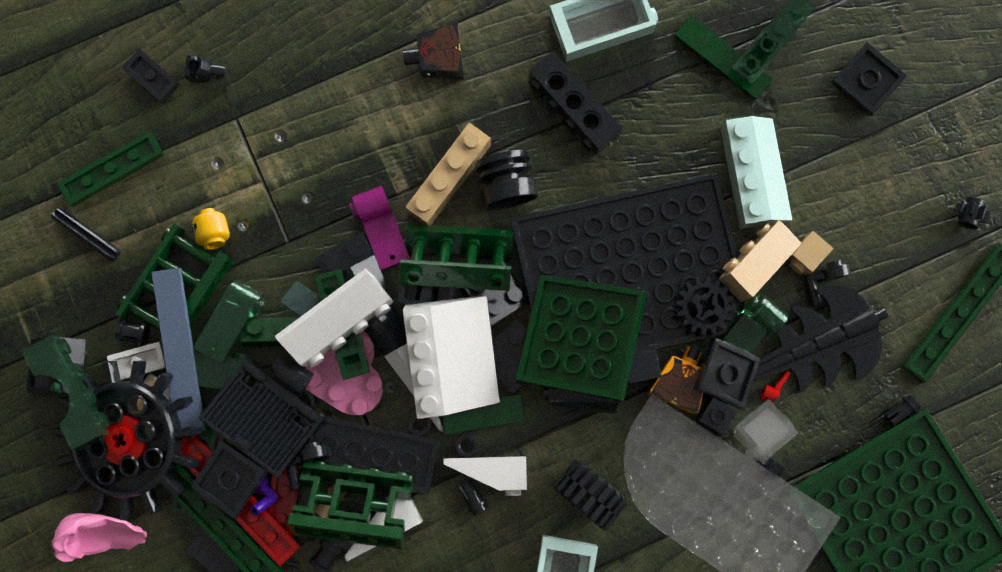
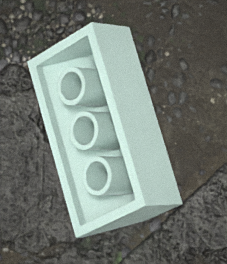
[720,116,792,229]

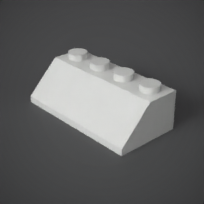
[275,269,393,368]

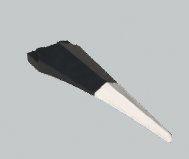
[315,232,443,432]

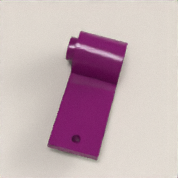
[349,185,411,271]

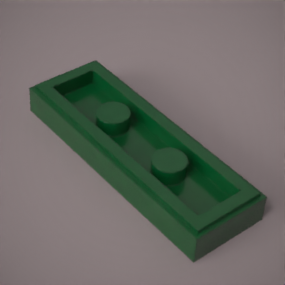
[442,394,525,435]

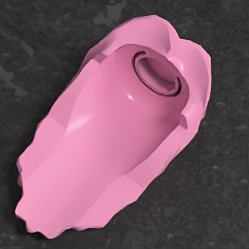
[51,513,147,562]

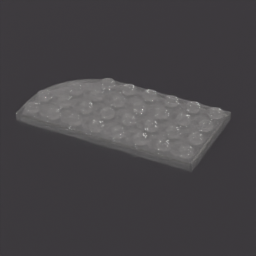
[624,394,840,572]

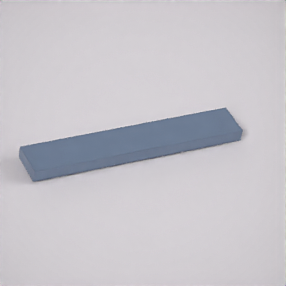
[152,268,205,431]

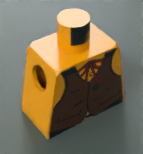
[647,346,703,414]

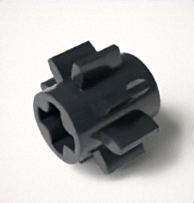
[953,197,991,230]

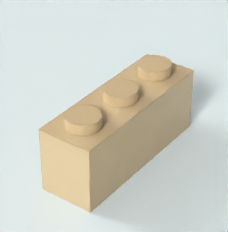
[719,220,801,302]

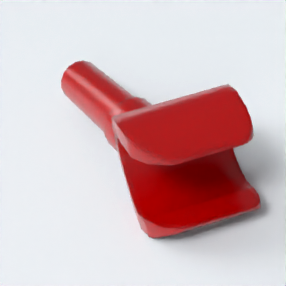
[760,370,791,403]

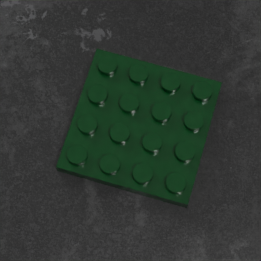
[516,275,647,402]

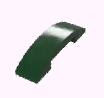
[314,269,370,381]

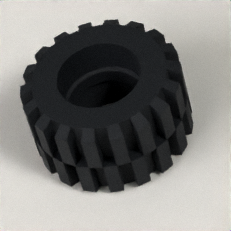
[553,460,628,530]

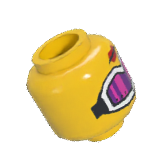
[191,208,230,250]

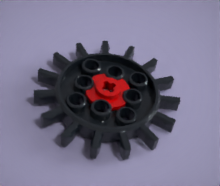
[50,360,202,520]

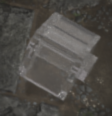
[734,399,799,465]

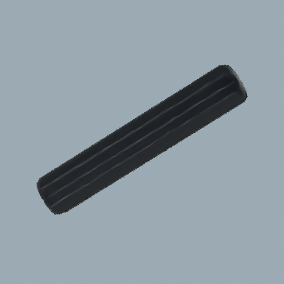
[51,207,121,262]

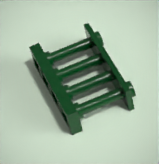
[115,223,234,343]
[400,224,513,291]

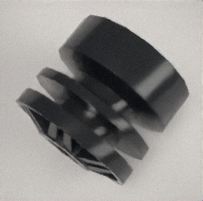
[474,150,538,210]

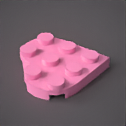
[306,330,383,415]

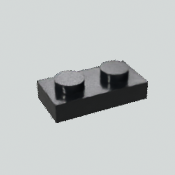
[122,48,180,104]

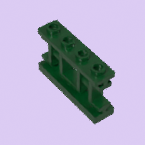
[288,461,414,550]

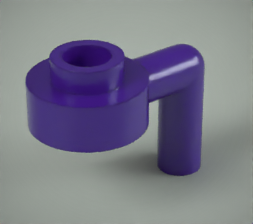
[250,474,279,516]

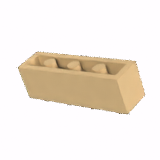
[405,123,491,225]

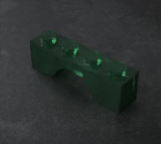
[21,335,110,450]

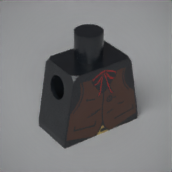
[403,23,464,79]

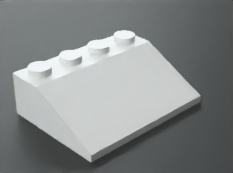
[403,295,500,419]

